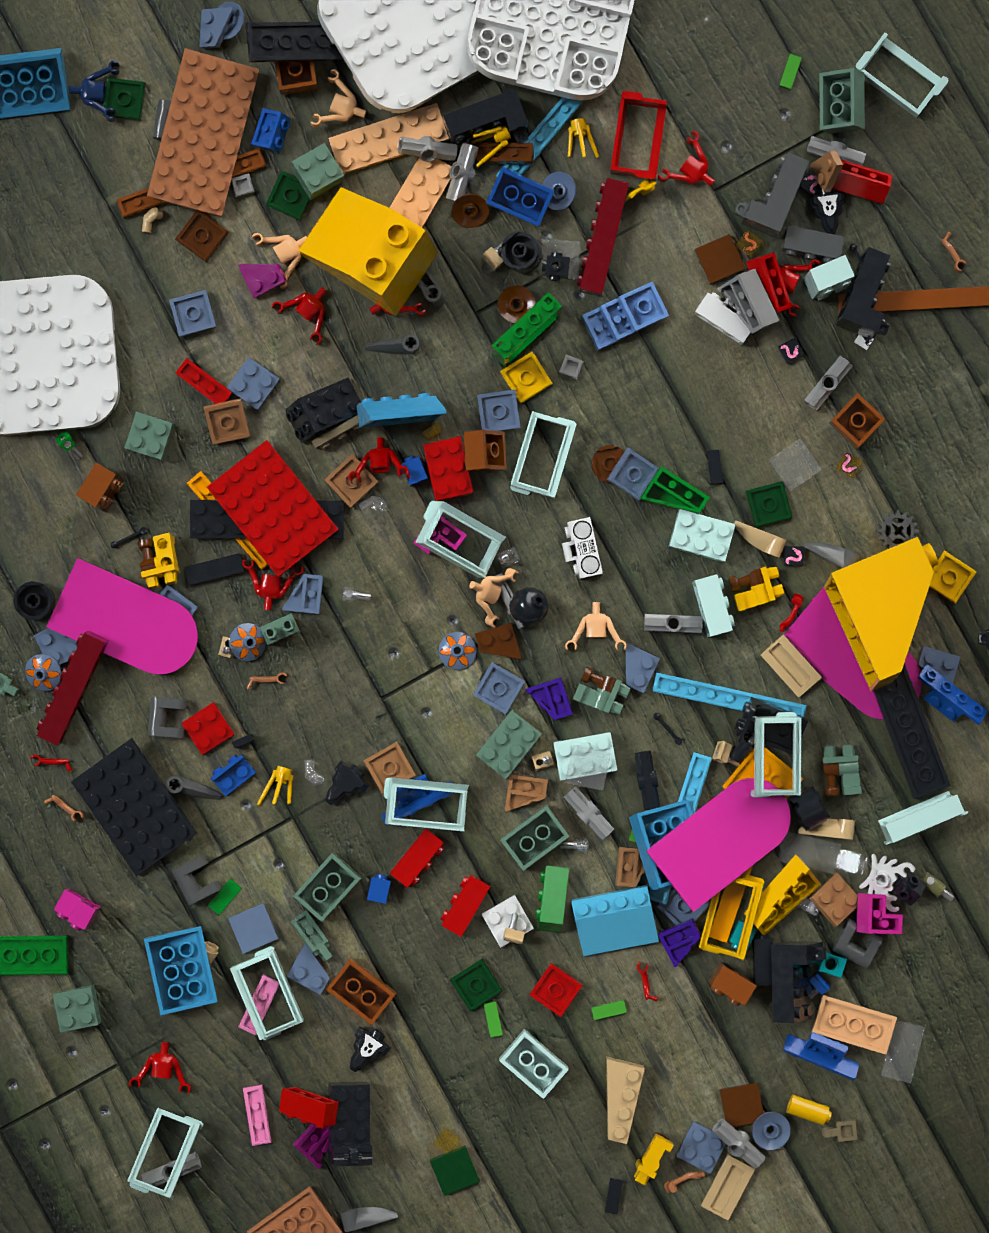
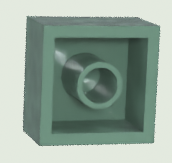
[291,143,344,200]
[125,412,175,462]
[53,985,101,1032]

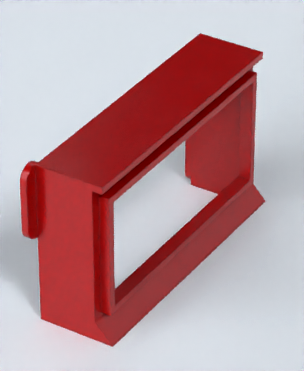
[610,91,667,180]

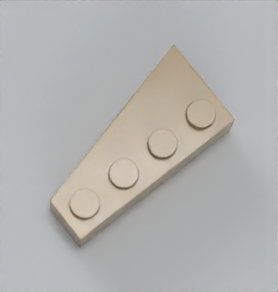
[606,1056,645,1144]

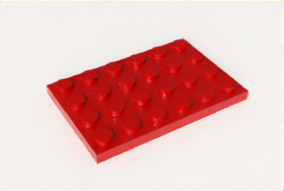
[207,440,339,578]

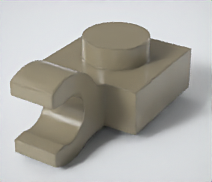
[822,1119,857,1142]

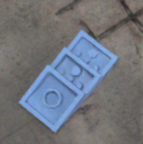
[581,281,669,351]

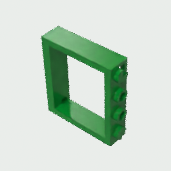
[492,292,562,368]

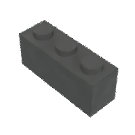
[782,225,844,263]

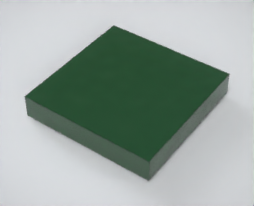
[102,77,146,121]
[265,170,310,221]
[745,481,793,528]
[450,958,503,1012]
[430,1145,480,1196]

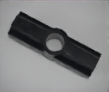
[635,750,660,810]

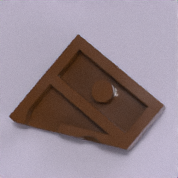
[475,623,522,659]

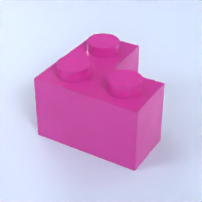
[413,516,467,555]
[54,888,101,931]
[857,893,903,934]

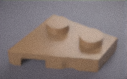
[615,847,645,887]

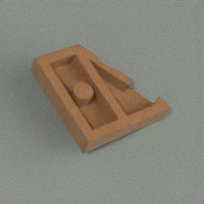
[811,151,843,192]
[505,774,548,811]

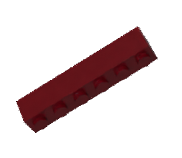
[577,178,629,297]
[36,631,109,746]

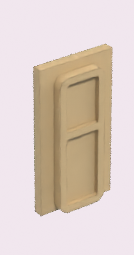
[760,635,822,698]
[701,1154,755,1220]

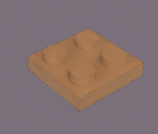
[204,399,250,444]
[325,454,378,508]
[363,742,416,794]
[809,873,858,927]

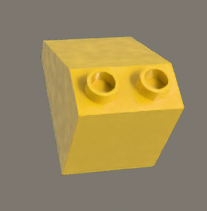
[298,187,438,316]
[824,537,938,691]

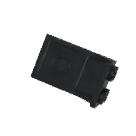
[285,377,361,443]
[734,697,808,755]

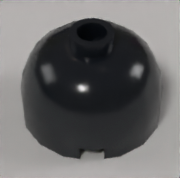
[509,587,549,627]

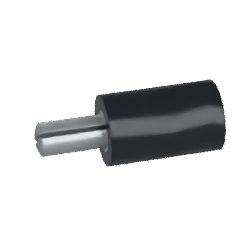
[730,733,755,763]

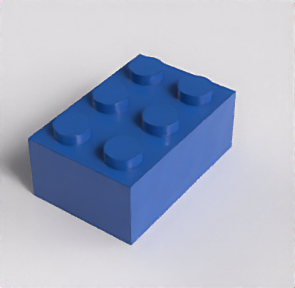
[486,166,554,227]

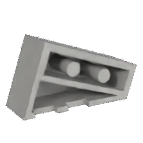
[717,269,779,334]

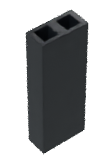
[706,450,723,484]
[605,1178,622,1214]

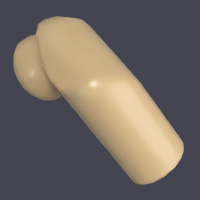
[142,208,163,233]

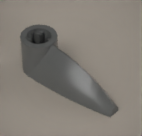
[419,270,446,307]
[365,334,420,354]
[804,542,861,569]
[166,776,222,799]
[340,1207,398,1232]

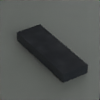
[184,553,245,586]

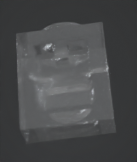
[835,849,868,875]

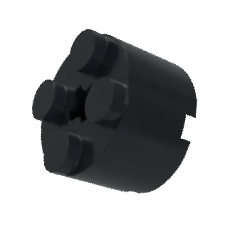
[501,232,543,274]
[13,581,56,621]
[789,786,830,831]

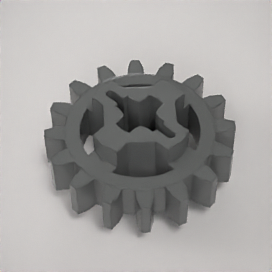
[876,510,919,549]

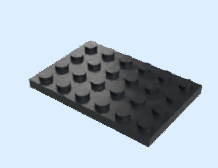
[71,738,197,876]

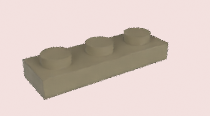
[311,415,359,450]

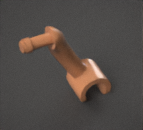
[941,232,966,273]
[247,673,288,690]
[44,795,84,822]
[664,1171,705,1193]

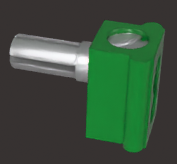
[55,430,82,459]

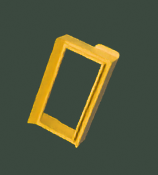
[699,875,764,960]

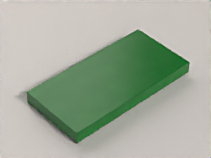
[0,935,68,975]

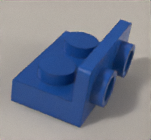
[251,108,290,154]
[210,754,256,796]

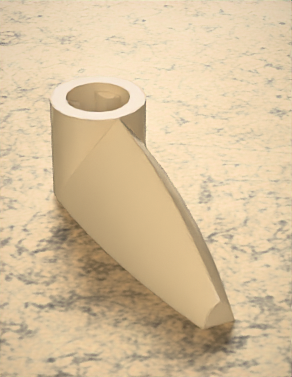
[734,520,786,558]
[798,819,855,840]

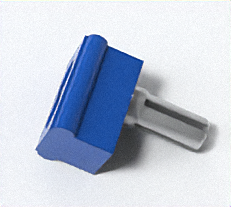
[810,971,831,1000]

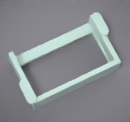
[856,33,948,118]
[510,411,576,499]
[415,501,506,578]
[750,712,801,797]
[384,778,469,831]
[878,791,969,845]
[230,946,304,1040]
[127,1108,203,1200]

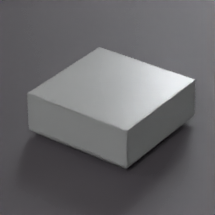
[231,174,255,198]
[559,355,584,380]

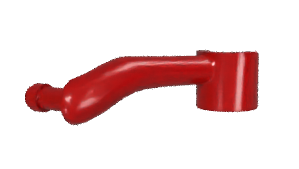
[779,593,804,632]
[30,754,72,772]
[636,961,658,1001]

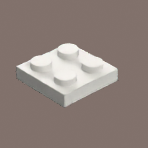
[482,895,534,948]

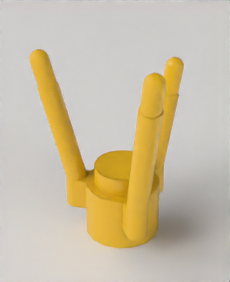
[568,118,599,158]
[471,125,511,167]
[257,766,294,806]

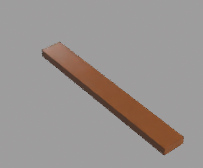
[116,148,267,218]
[837,286,989,315]

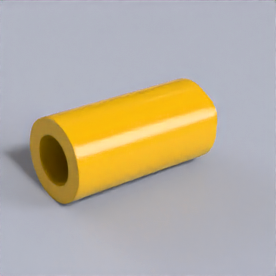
[786,1094,832,1125]

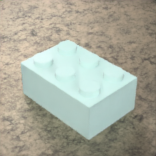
[803,255,854,301]
[668,509,735,563]
[692,575,735,637]
[553,732,617,781]
[499,1029,569,1099]

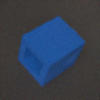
[402,456,428,487]
[367,873,391,904]

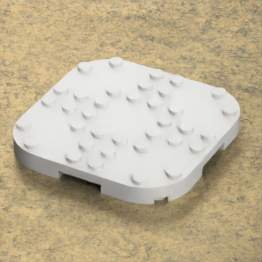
[317,0,479,113]
[467,0,634,101]
[0,275,120,436]

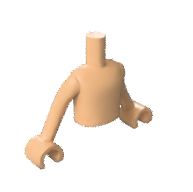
[310,69,366,128]
[252,233,307,289]
[469,568,519,628]
[565,602,627,651]

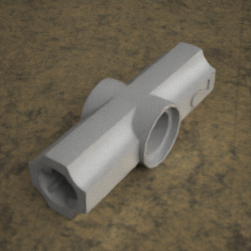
[398,136,457,162]
[806,136,866,166]
[446,143,479,201]
[804,356,853,411]
[644,614,703,633]
[564,786,614,840]
[712,1118,765,1169]
[141,1152,202,1187]

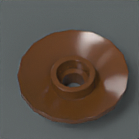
[451,193,489,228]
[497,285,535,323]

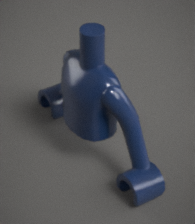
[69,61,120,122]

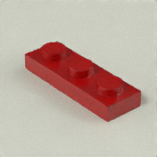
[175,358,233,404]

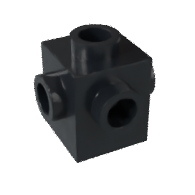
[542,253,570,281]
[892,871,927,906]

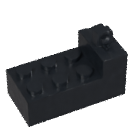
[443,89,529,145]
[835,247,891,339]
[771,941,826,1023]
[328,1081,372,1166]

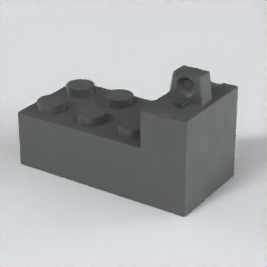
[734,152,809,238]

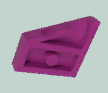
[238,264,287,298]
[292,1123,329,1169]

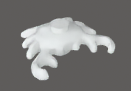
[859,854,915,912]

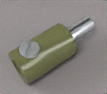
[921,872,954,901]

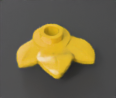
[625,179,656,201]

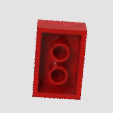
[423,436,473,501]

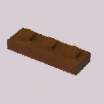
[475,143,534,164]

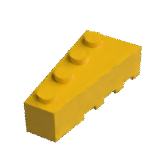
[744,854,821,935]

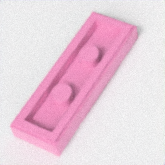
[238,974,280,1035]
[243,1085,272,1146]

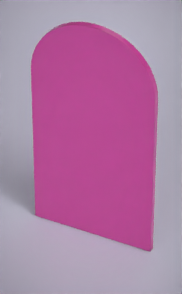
[47,558,198,674]
[784,587,922,719]
[646,778,791,912]

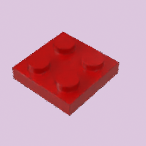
[181,702,234,755]
[529,963,583,1017]

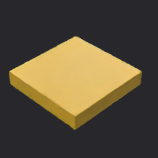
[500,351,553,404]
[929,551,977,604]

